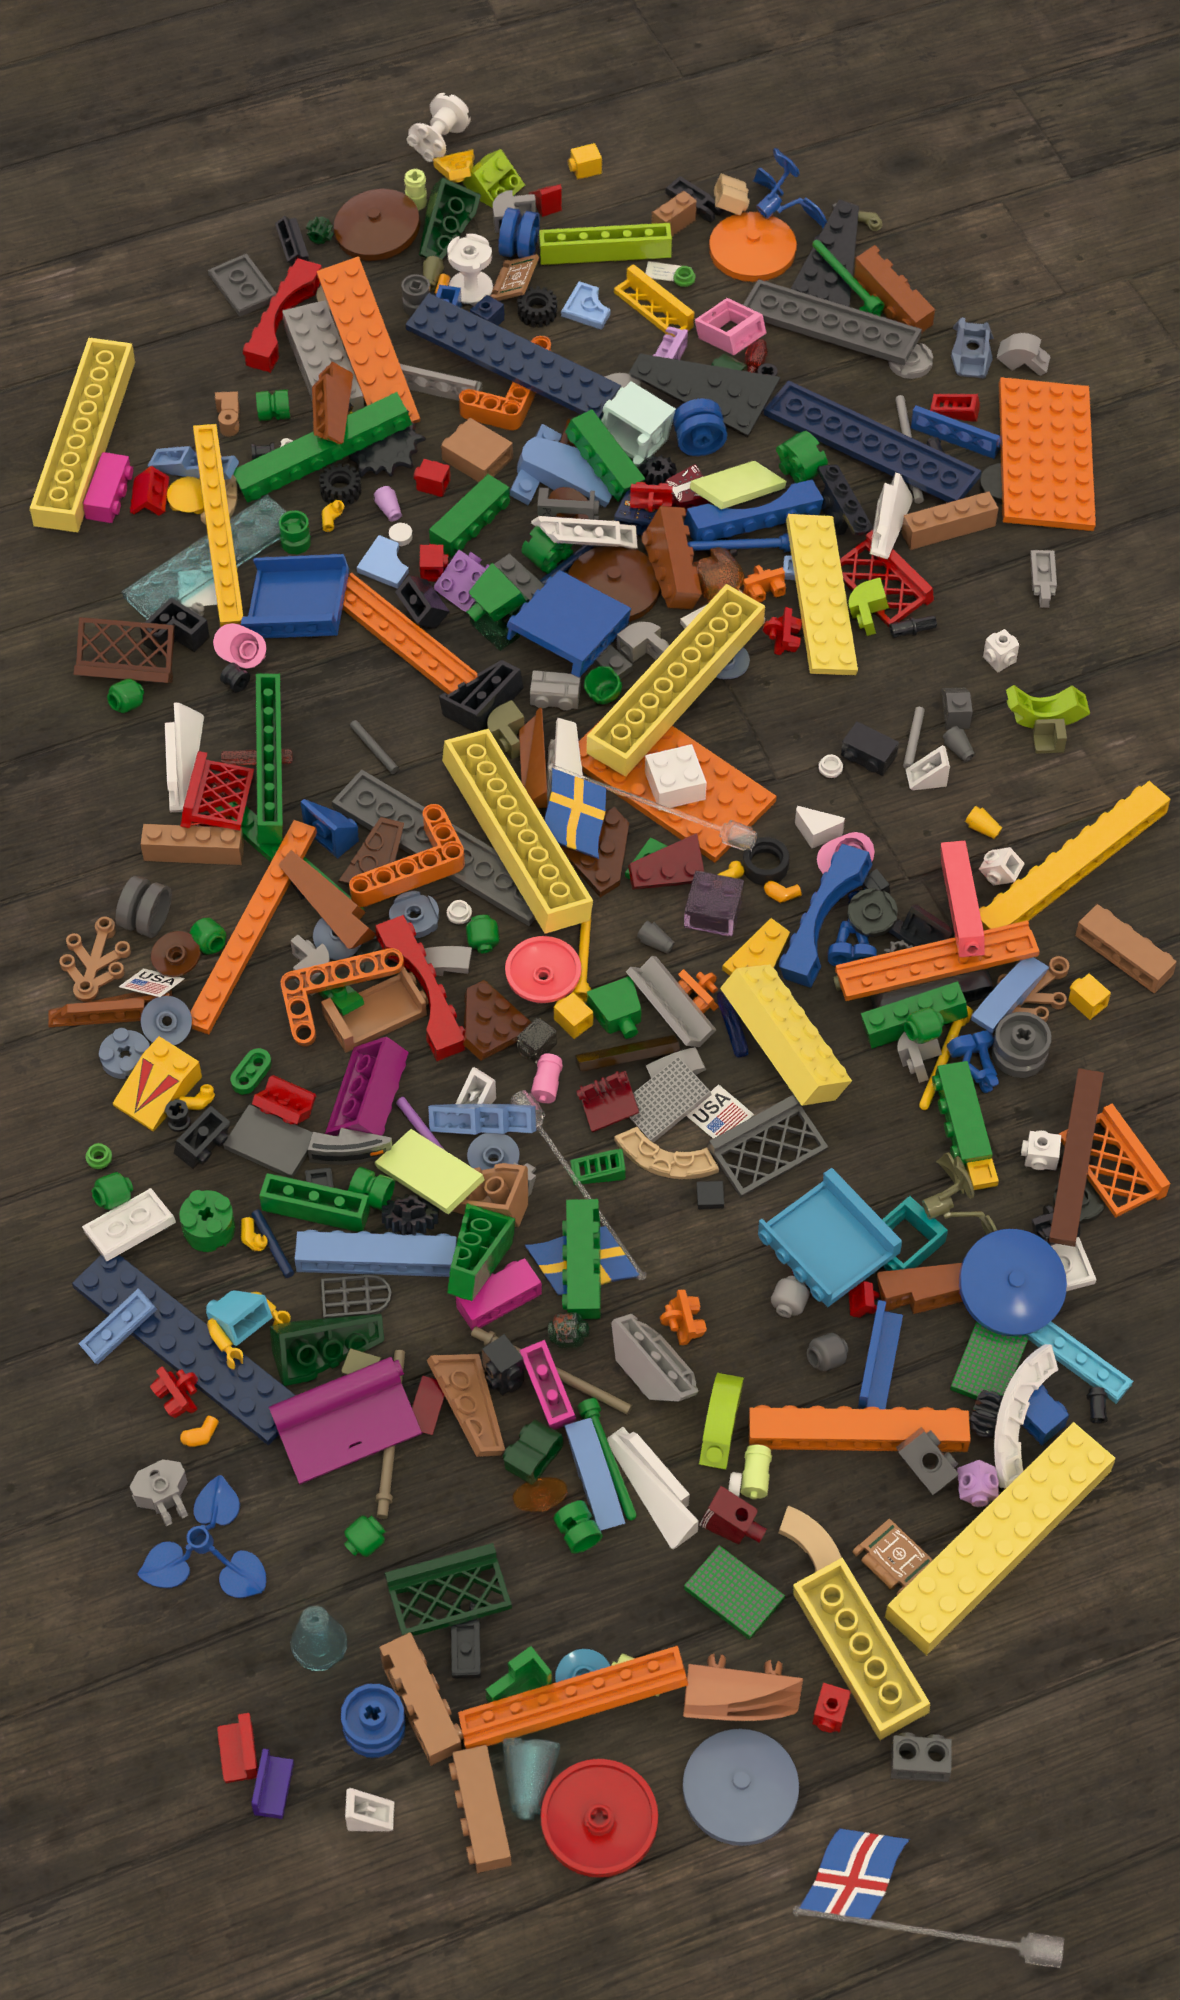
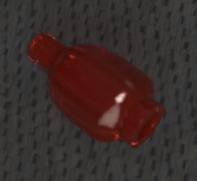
[745,339,768,373]

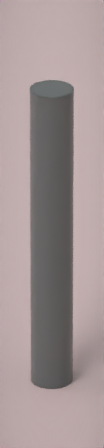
[350,720,399,774]

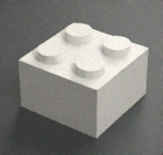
[645,744,707,811]

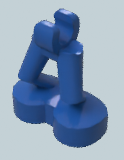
[828,919,877,966]
[947,1030,999,1093]

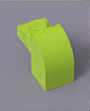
[849,578,889,636]

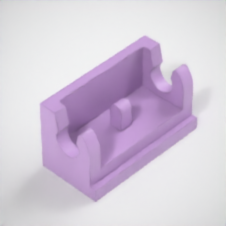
[653,327,688,360]

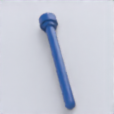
[688,533,791,552]

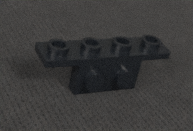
[817,465,874,536]
[887,904,955,947]

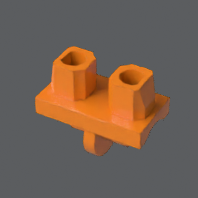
[743,565,786,603]
[678,969,719,1013]
[660,1290,707,1345]

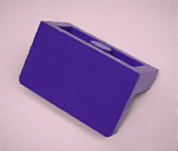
[252,1749,294,1819]

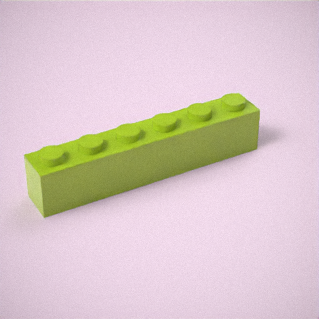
[539,223,672,265]

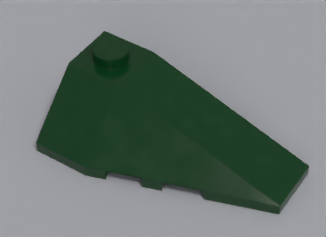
[419,177,481,259]

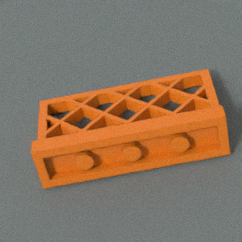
[1059,1104,1170,1218]

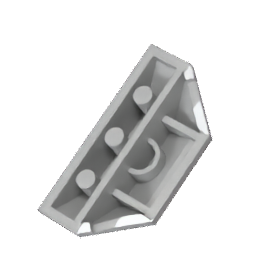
[611,1314,699,1401]

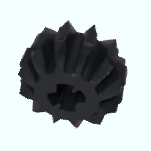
[639,454,677,485]
[969,1390,1003,1438]

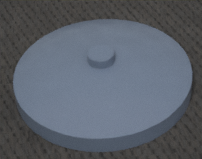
[683,1729,799,1846]

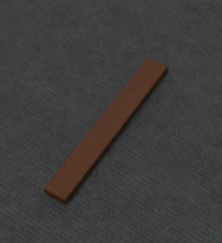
[1049,1068,1104,1247]

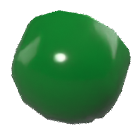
[584,666,622,705]

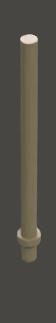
[471,1326,632,1415]
[376,1350,405,1519]

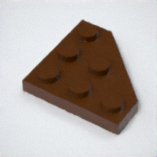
[559,807,629,898]
[463,980,535,1060]

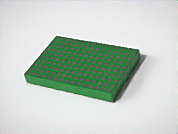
[950,1322,1029,1400]
[684,1545,785,1640]

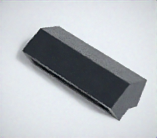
[275,216,309,266]

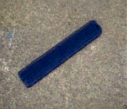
[717,991,749,1058]

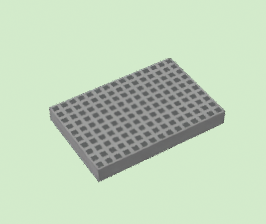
[629,1056,712,1143]

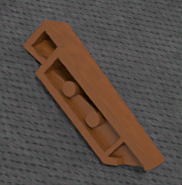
[312,361,353,444]
[519,707,547,808]
[279,850,376,949]
[49,989,172,1027]
[877,1263,963,1314]

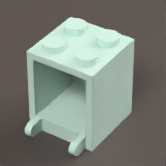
[601,381,676,467]

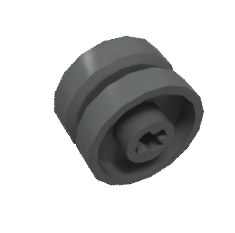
[115,875,172,938]
[992,1012,1051,1078]

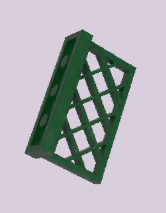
[385,1543,512,1636]

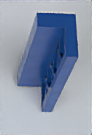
[911,406,1001,459]
[858,1300,903,1409]

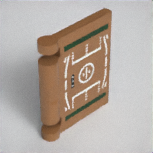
[490,254,539,301]
[852,1518,933,1595]

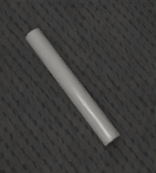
[903,707,925,769]

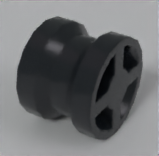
[220,663,250,693]

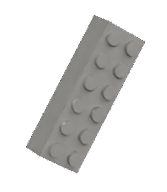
[283,300,364,412]

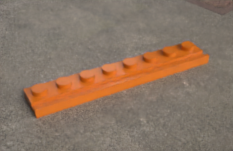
[342,573,478,694]
[835,920,1040,1001]
[458,1646,689,1749]

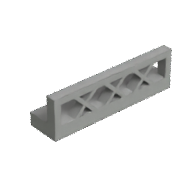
[400,364,482,401]
[626,956,716,1047]

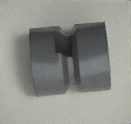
[401,274,431,316]

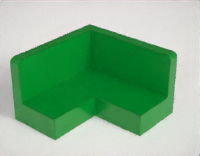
[485,1646,552,1703]

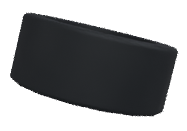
[742,837,790,886]

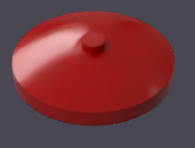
[541,1759,658,1877]

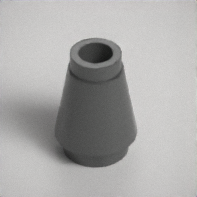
[943,726,976,763]
[637,920,675,954]

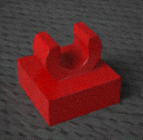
[849,1281,880,1318]

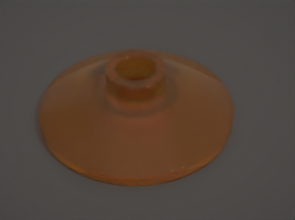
[513,1477,568,1512]

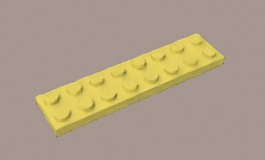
[786,514,858,675]

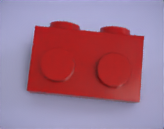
[252,1075,316,1125]

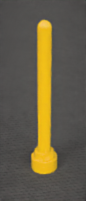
[571,911,592,1003]
[919,1006,973,1110]

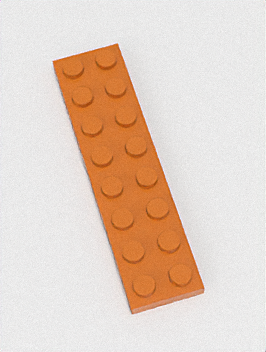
[317,256,420,424]

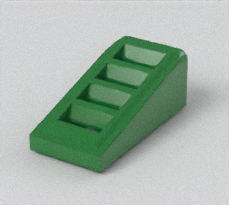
[570,1149,626,1185]

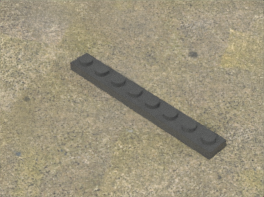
[494,554,633,679]

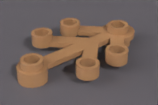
[60,917,131,1002]
[997,956,1069,1022]

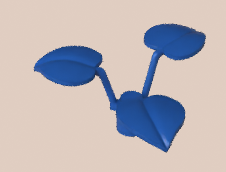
[753,147,827,228]
[138,1475,267,1598]

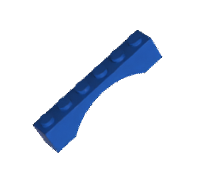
[684,480,824,541]
[779,844,872,988]

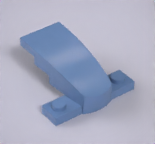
[510,424,612,508]

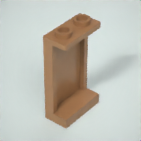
[321,967,429,1053]

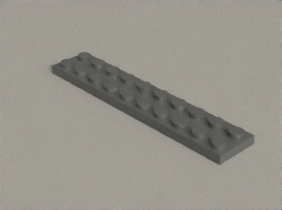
[332,769,536,926]

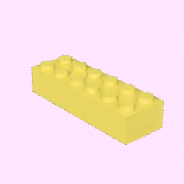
[720,965,852,1106]
[793,1558,930,1740]

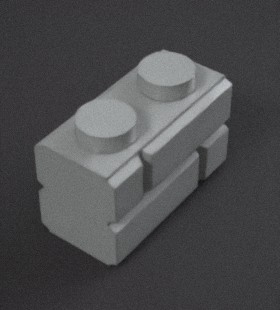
[530,671,581,710]

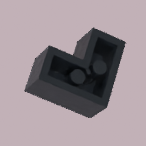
[140,597,210,656]

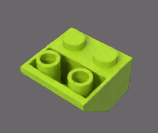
[462,149,525,208]

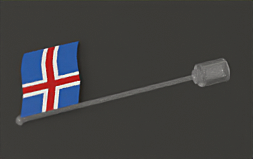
[793,1829,1064,1968]

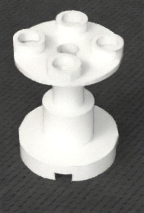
[407,93,471,162]
[447,234,493,306]

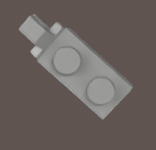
[1030,550,1057,608]

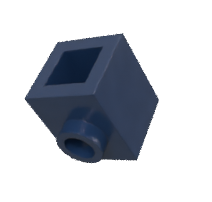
[470,294,504,326]

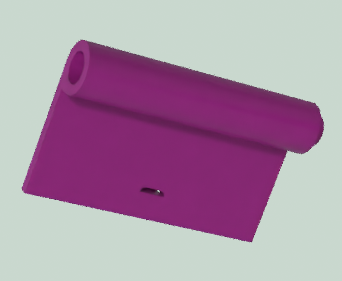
[269,1357,422,1485]

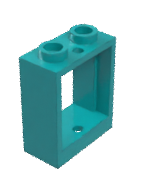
[882,1196,948,1271]

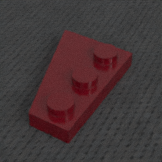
[628,833,706,890]

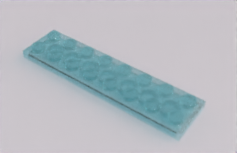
[122,495,286,619]

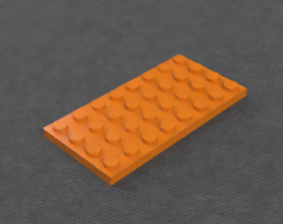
[999,377,1096,531]
[579,717,777,863]

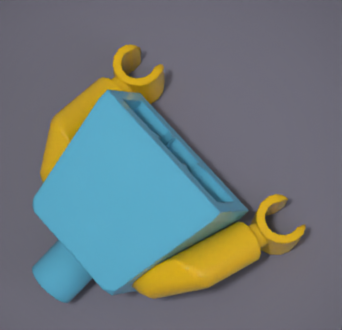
[206,1290,290,1369]

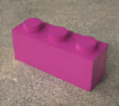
[83,452,133,523]
[456,1258,542,1330]
[519,1340,577,1430]

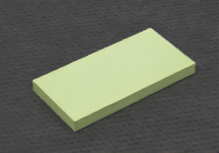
[690,461,787,509]
[375,1129,484,1214]

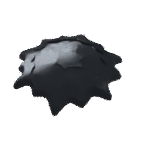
[350,410,426,478]

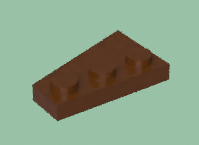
[338,817,404,885]

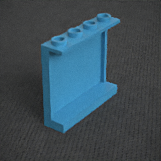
[758,1168,902,1307]

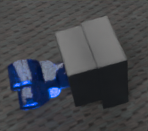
[848,869,890,904]

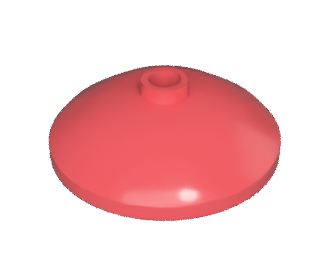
[505,936,581,1003]

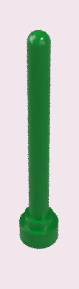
[812,240,885,315]
[577,1398,637,1521]

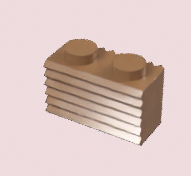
[651,191,696,236]

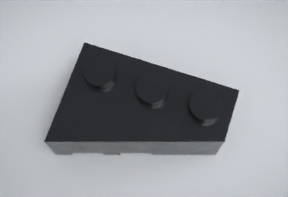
[439,660,524,732]

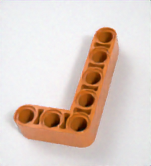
[459,336,551,430]
[349,804,465,907]
[281,948,404,1046]

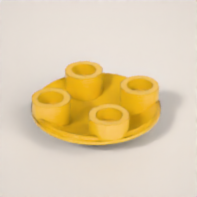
[167,476,204,514]

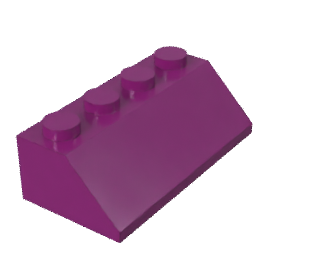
[325,1036,409,1137]

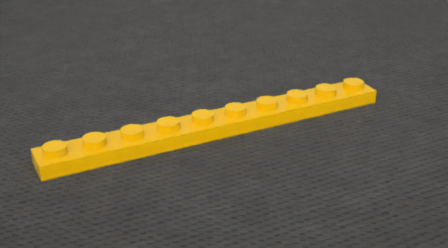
[193,424,243,627]

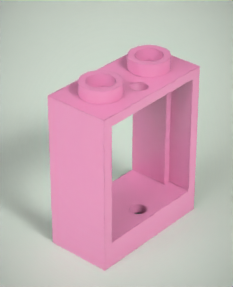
[695,298,766,355]

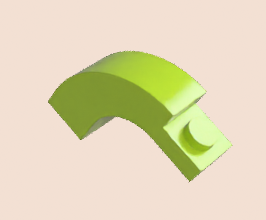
[1006,685,1090,728]
[699,1373,744,1469]

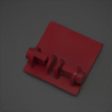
[576,1071,640,1132]

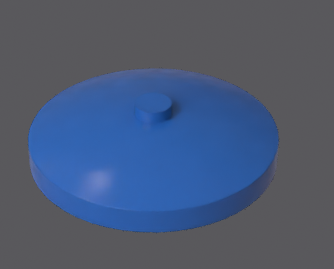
[959,1229,1067,1336]

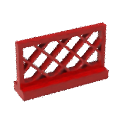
[840,530,934,627]
[180,751,254,831]

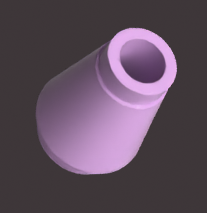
[374,486,402,522]

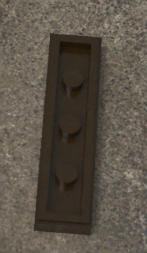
[575,1035,680,1072]

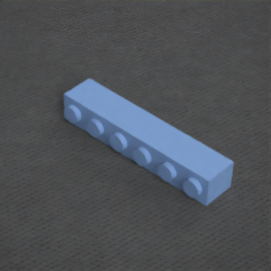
[295,1230,457,1277]

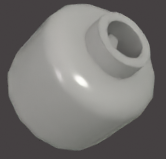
[771,1276,810,1318]

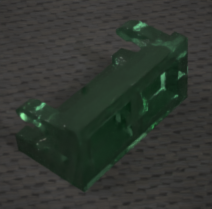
[469,607,520,651]

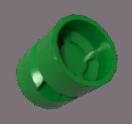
[256,389,290,421]
[279,510,311,555]
[348,1167,395,1211]
[553,1501,603,1554]

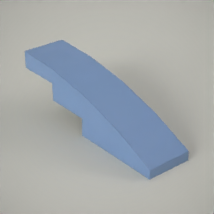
[148,446,239,479]
[971,957,1049,1034]
[428,1104,536,1135]
[564,1418,625,1530]

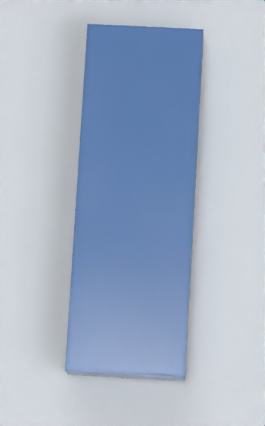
[79,1288,157,1364]

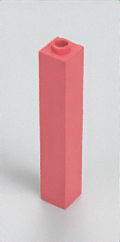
[941,841,985,957]

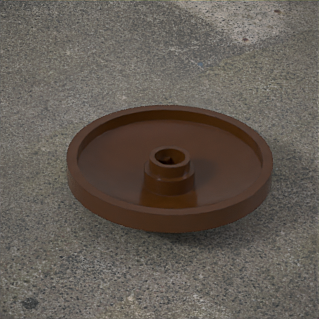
[334,189,420,261]
[568,546,660,622]

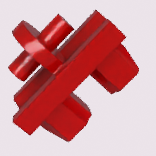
[630,482,673,512]
[763,607,802,656]
[150,1366,198,1418]

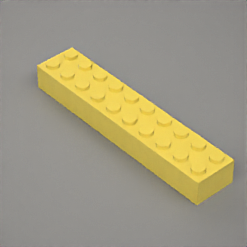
[30,338,135,532]
[587,584,765,776]
[442,729,593,934]
[885,1422,1115,1656]

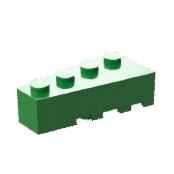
[562,1199,601,1319]
[447,1203,515,1301]

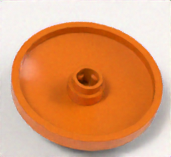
[709,212,797,282]

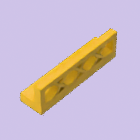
[614,264,694,337]

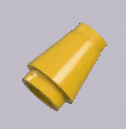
[965,806,1003,839]

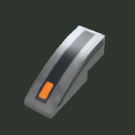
[308,1128,392,1165]

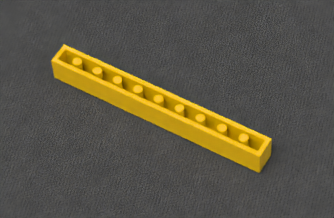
[979,781,1170,931]

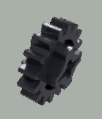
[382,1194,439,1235]

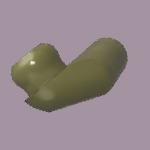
[858,211,882,231]

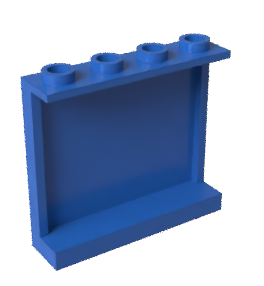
[241,554,349,638]
[507,570,631,678]

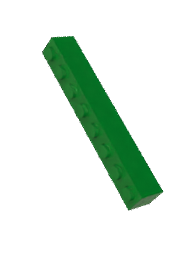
[233,392,412,503]
[256,674,283,844]

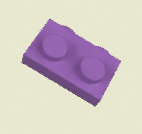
[434,550,489,612]

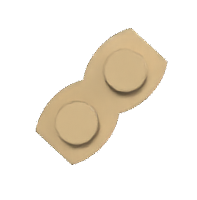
[714,173,750,215]

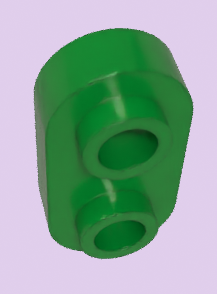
[230,1048,272,1095]

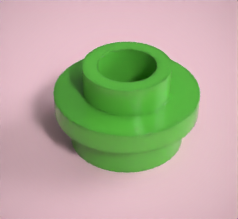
[673,266,695,287]
[86,1143,112,1169]

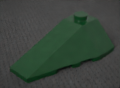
[270,1314,384,1386]

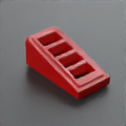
[930,394,980,422]

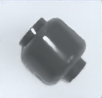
[807,1333,848,1371]

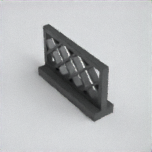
[707,1094,828,1198]

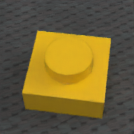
[966,1159,999,1190]

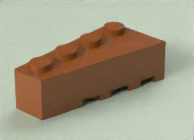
[854,245,935,332]
[642,506,702,609]

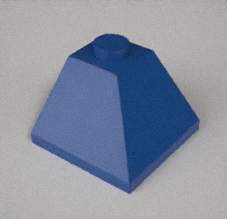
[301,799,359,858]

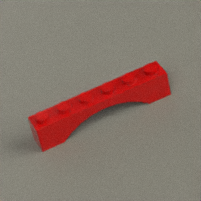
[243,258,322,373]
[376,915,465,1061]

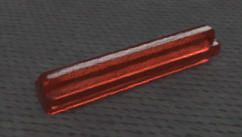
[221,749,293,765]

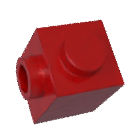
[414,459,450,497]
[420,544,449,582]
[813,1683,851,1733]

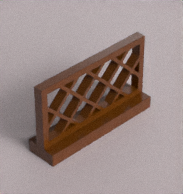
[74,617,175,683]

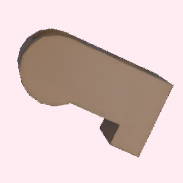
[215,392,240,437]

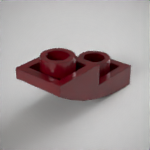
[412,1376,445,1435]

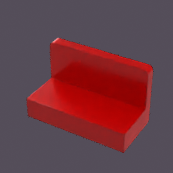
[130,466,169,516]
[217,1713,258,1783]

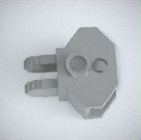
[130,1459,188,1526]

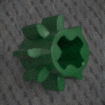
[306,216,334,244]

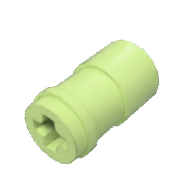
[404,169,427,210]
[740,1445,772,1499]

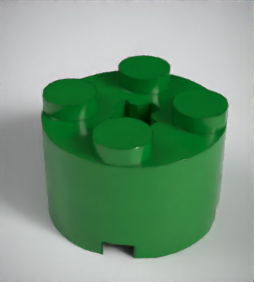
[776,431,828,483]
[521,526,573,574]
[179,1190,235,1252]

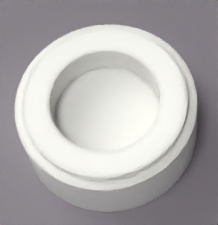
[389,523,413,546]
[729,1472,742,1497]

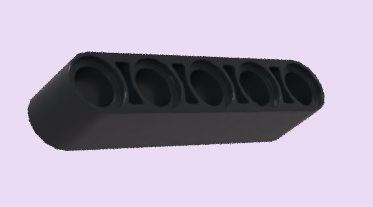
[870,968,995,1009]

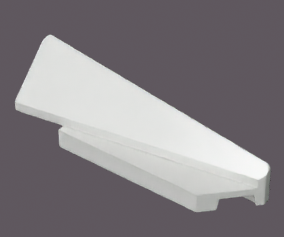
[870,473,913,559]
[531,516,637,549]
[165,703,204,813]
[547,718,583,807]
[607,1427,698,1549]

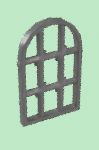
[321,1275,392,1319]

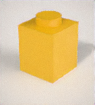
[568,143,602,179]
[1068,974,1111,1020]
[554,993,593,1039]

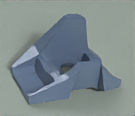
[951,317,994,378]

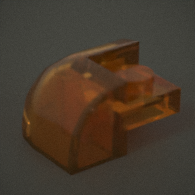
[692,547,745,602]

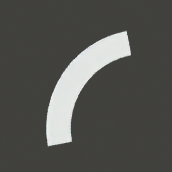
[994,1344,1058,1488]

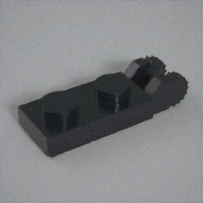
[665,176,724,222]
[451,1601,481,1679]

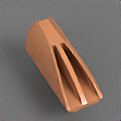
[683,1654,803,1721]

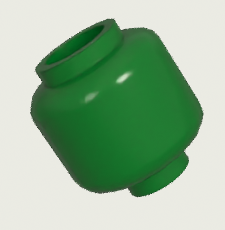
[107,678,144,713]
[466,915,500,954]
[189,917,227,955]
[904,1007,944,1044]
[92,1172,133,1210]
[344,1515,386,1557]

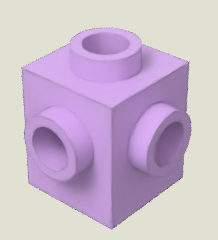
[957,1460,999,1507]

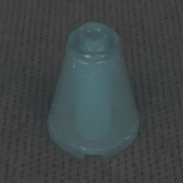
[291,1606,347,1671]
[503,1738,560,1820]

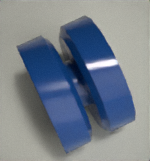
[499,208,540,259]
[673,398,727,456]
[341,1684,406,1758]

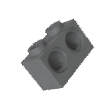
[891,1733,952,1782]

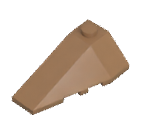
[419,1163,528,1227]

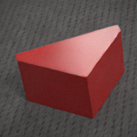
[529,184,562,217]

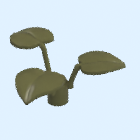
[922,1152,998,1235]

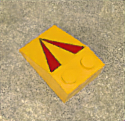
[113,1036,202,1132]

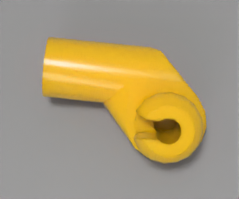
[322,500,344,532]

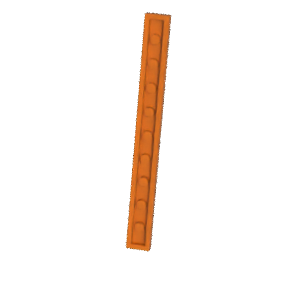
[190,820,317,1035]

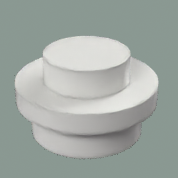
[819,755,843,778]
[447,900,472,924]

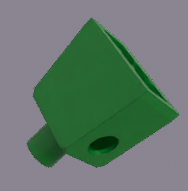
[466,563,526,622]
[587,976,641,1039]

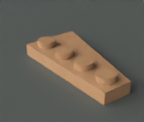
[427,1354,505,1457]

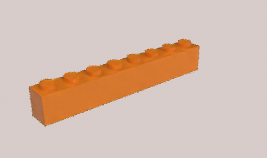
[748,1405,970,1452]

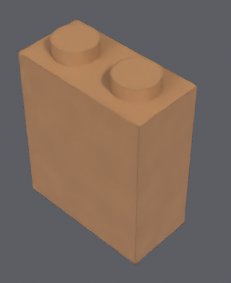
[441,418,513,482]

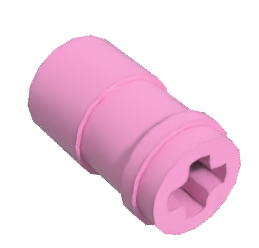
[531,1054,563,1104]

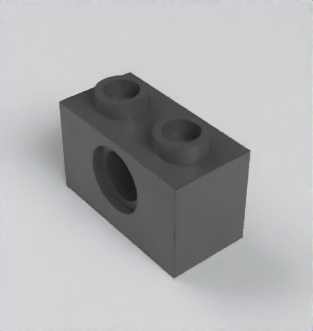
[896,1427,959,1495]

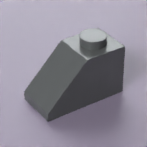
[941,687,973,729]

